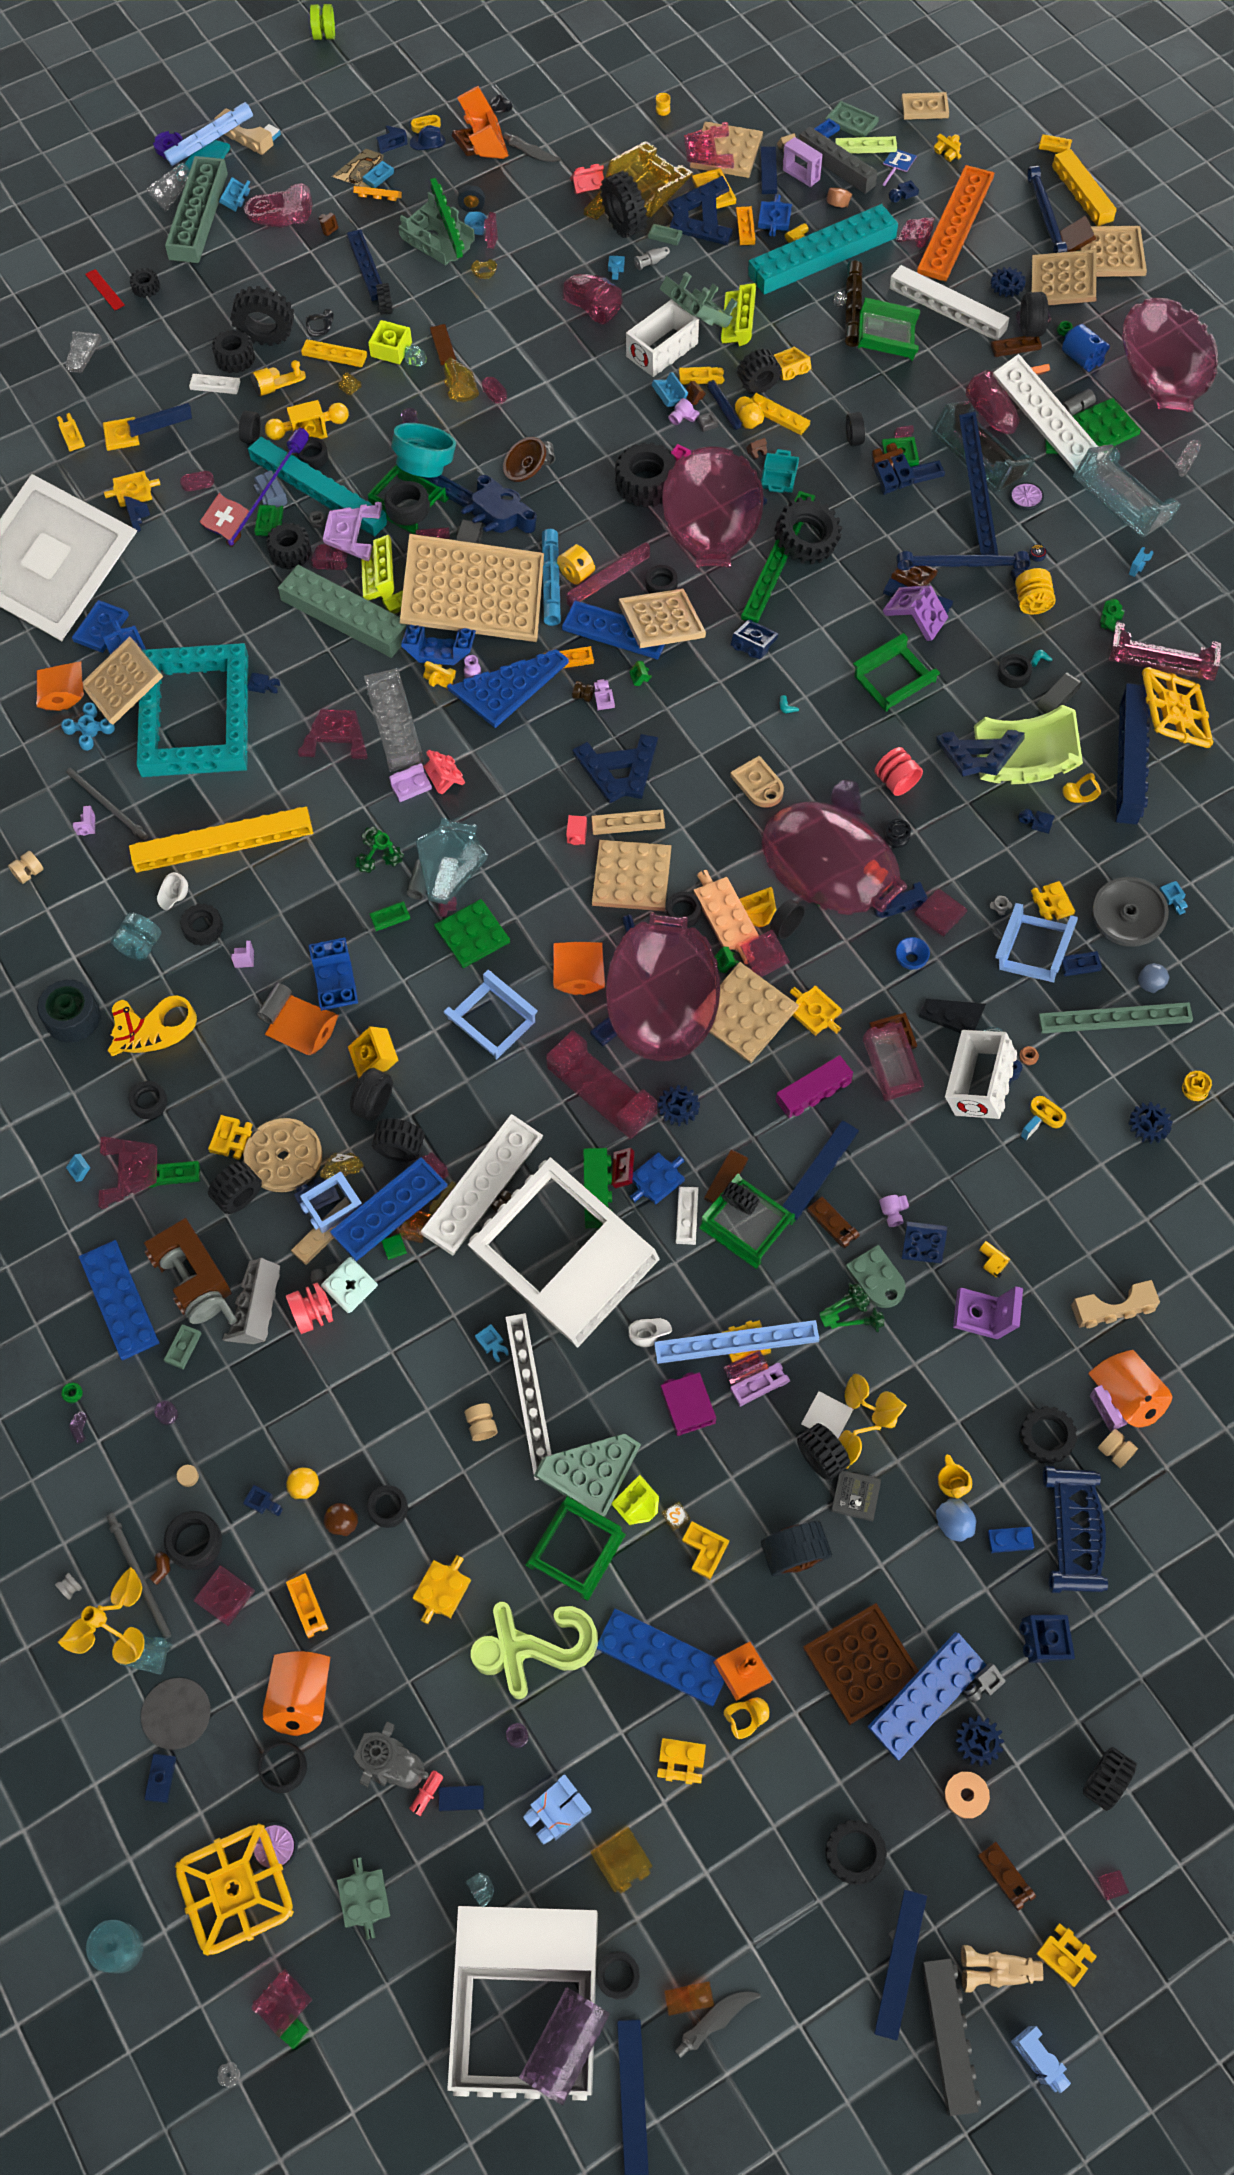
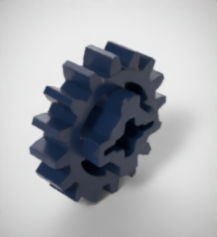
[990,267,1026,297]
[658,1085,700,1126]
[1128,1102,1173,1144]
[955,1716,1004,1767]

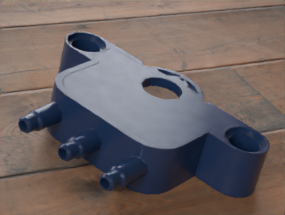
[461,475,537,533]

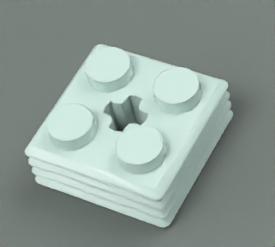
[321,1257,378,1313]

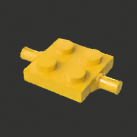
[104,471,161,507]
[790,986,842,1036]
[413,1555,471,1624]

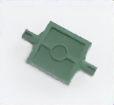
[337,1858,390,1940]

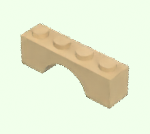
[214,108,274,155]
[1071,1280,1160,1328]

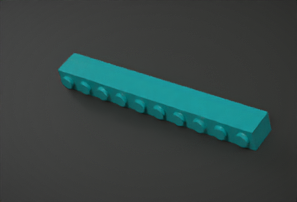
[248,437,387,537]

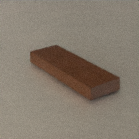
[430,324,456,365]
[991,336,1042,357]
[704,1150,748,1204]

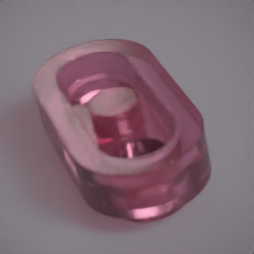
[482,377,507,404]
[180,471,214,491]

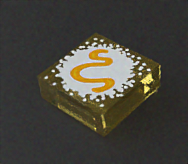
[662,1501,691,1531]

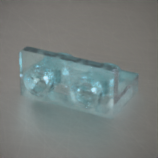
[121,1633,172,1675]

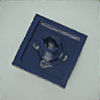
[902,1222,947,1264]

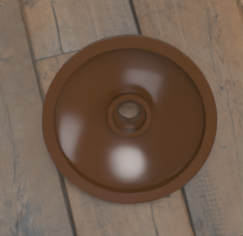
[503,437,546,482]

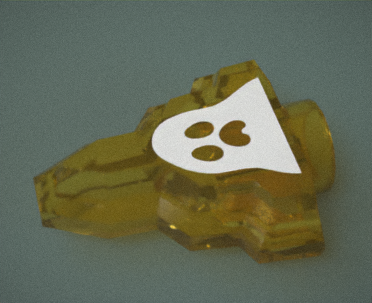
[320,1153,363,1180]

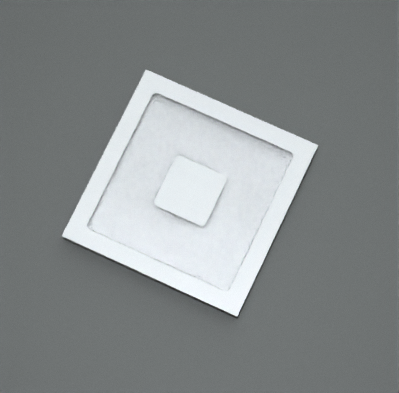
[0,474,137,641]

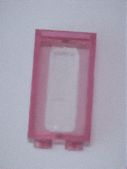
[863,1022,924,1101]

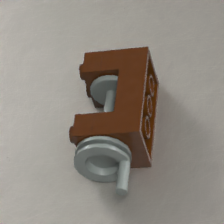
[144,1218,237,1324]

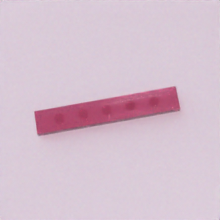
[566,542,650,607]

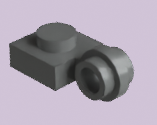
[964,1663,1006,1703]

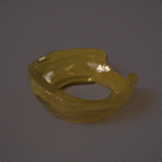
[471,259,497,279]

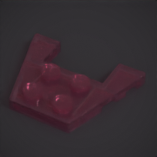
[684,122,734,169]
[298,709,368,759]
[98,1137,157,1209]

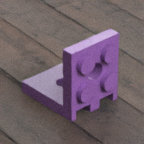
[883,585,948,641]
[953,1286,1023,1340]

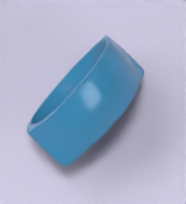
[464,211,487,235]

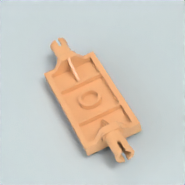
[694,870,759,964]

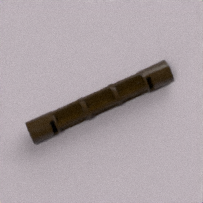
[845,260,863,347]

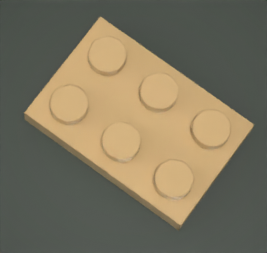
[901,92,949,120]

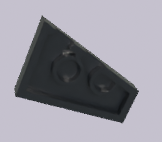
[919,998,986,1033]

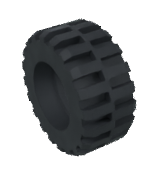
[615,442,678,507]

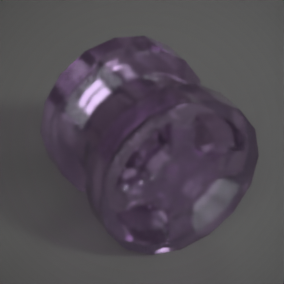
[401,408,418,424]
[154,1401,178,1425]
[506,1723,529,1748]

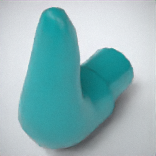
[1031,650,1053,667]
[779,695,799,713]

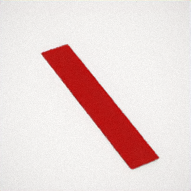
[85,269,125,310]

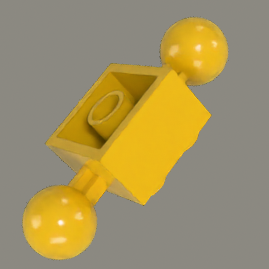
[265,400,349,440]

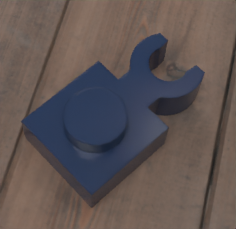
[247,673,280,693]

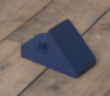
[376,126,408,154]
[124,496,150,532]

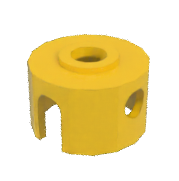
[557,544,595,585]

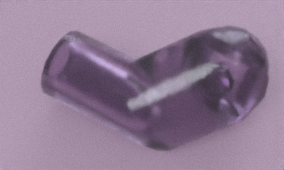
[69,1411,87,1444]

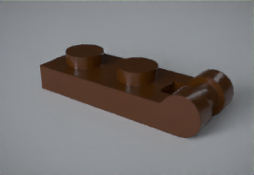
[807,1197,860,1248]
[977,1842,1036,1911]

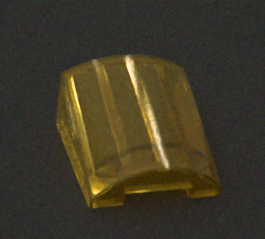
[606,141,693,217]

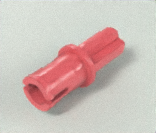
[409,1770,443,1816]

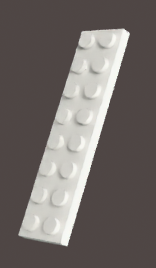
[992,354,1102,473]
[421,1114,543,1256]

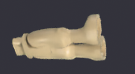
[961,1945,1043,1992]

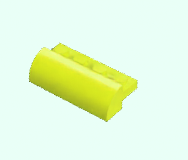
[721,283,756,346]
[361,535,394,601]

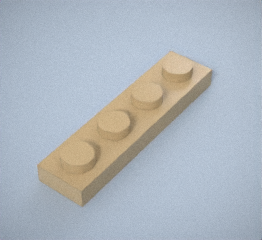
[591,809,665,835]
[291,1197,350,1265]

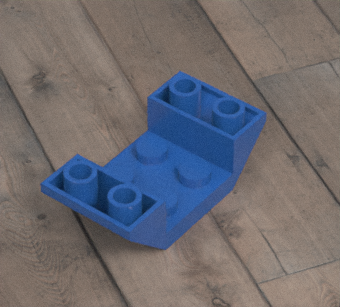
[401,624,476,666]
[309,938,358,1011]

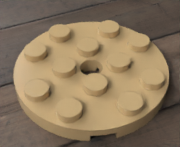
[244,1118,322,1192]

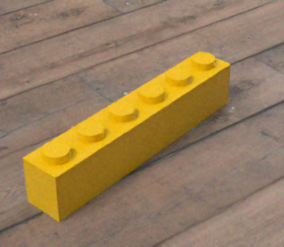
[1052,149,1117,226]

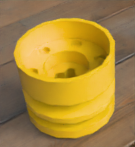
[1015,568,1056,615]

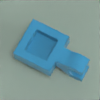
[608,256,625,280]
[1129,547,1153,577]
[1159,881,1188,915]

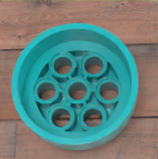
[391,423,456,478]

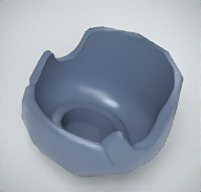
[1138,963,1170,993]

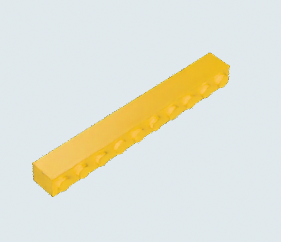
[129,807,314,873]

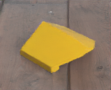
[739,887,776,927]

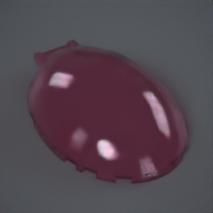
[1122,298,1219,412]
[663,447,764,568]
[762,801,907,915]
[606,912,720,1061]

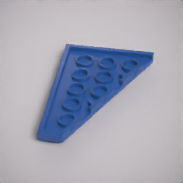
[447,649,569,728]

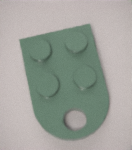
[845,1245,905,1308]

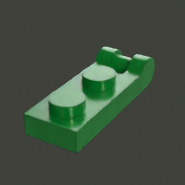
[145,1161,200,1188]

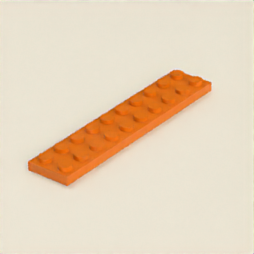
[917,165,995,282]

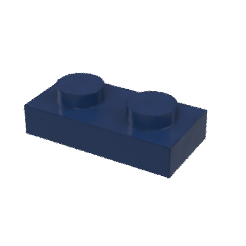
[1061,951,1102,977]

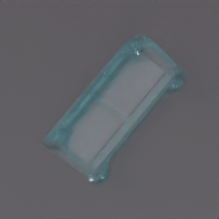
[1073,444,1181,537]

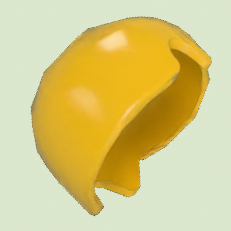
[286,1467,319,1499]

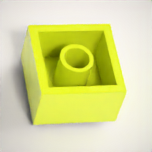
[368,320,412,365]

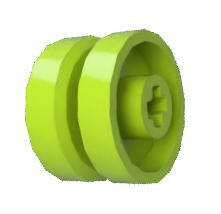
[310,4,335,40]

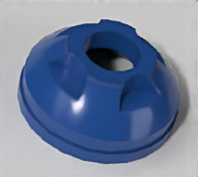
[896,937,930,970]

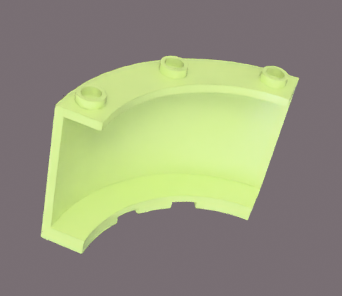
[974,705,1083,784]

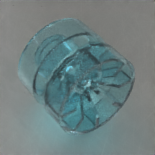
[111,913,162,961]
[86,1920,144,1974]

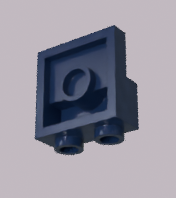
[731,620,779,659]
[1019,1615,1075,1663]

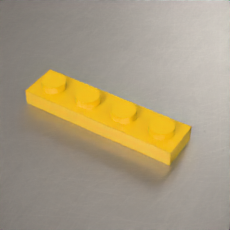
[301,339,367,367]
[751,393,810,435]

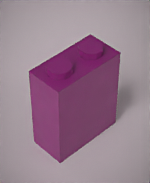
[661,1372,716,1436]

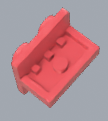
[570,164,604,194]
[423,750,465,794]

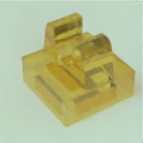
[338,372,362,396]

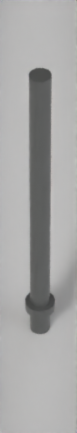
[66,768,148,840]
[106,1513,172,1640]

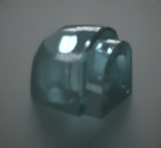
[405,344,427,366]
[465,1873,494,1907]

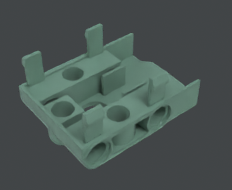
[399,192,475,266]
[660,272,737,328]

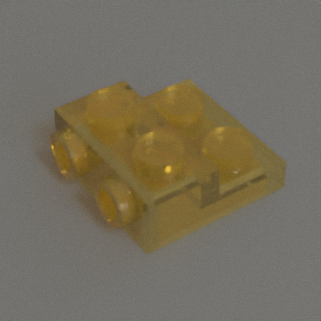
[590,1827,653,1894]

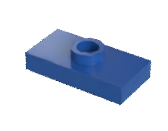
[814,118,840,138]

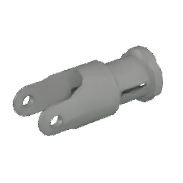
[634,247,670,271]

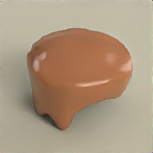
[827,187,852,208]

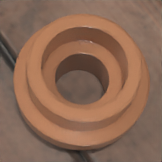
[1019,1046,1039,1065]

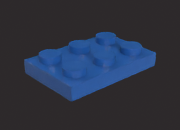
[72,600,129,653]

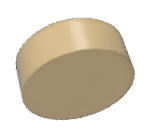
[177,1465,199,1487]

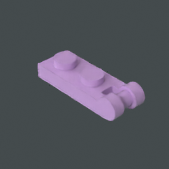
[730,1363,790,1407]

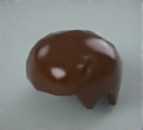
[323,1503,358,1536]

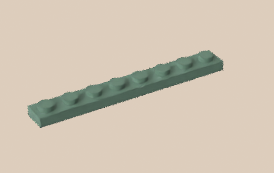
[1038,1002,1193,1034]

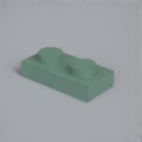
[164,1324,202,1370]

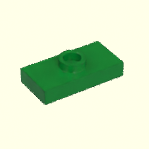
[369,901,411,931]

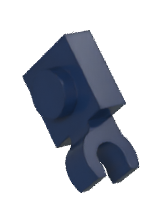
[243,1485,283,1516]

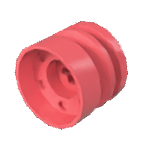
[874,747,923,796]
[286,1283,333,1334]

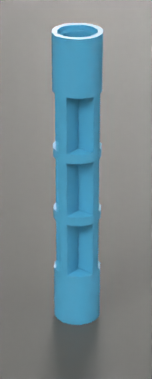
[542,529,561,626]

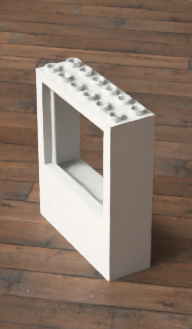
[468,1157,660,1348]
[447,1906,598,2100]

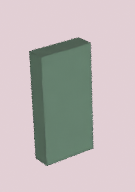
[648,224,682,246]

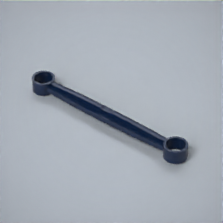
[1027,165,1067,253]
[896,551,1031,570]

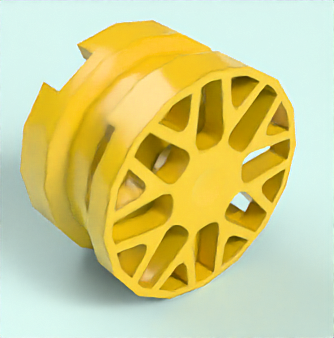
[1182,1071,1212,1101]

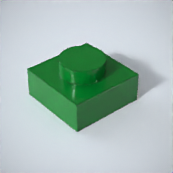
[276,2014,310,2049]

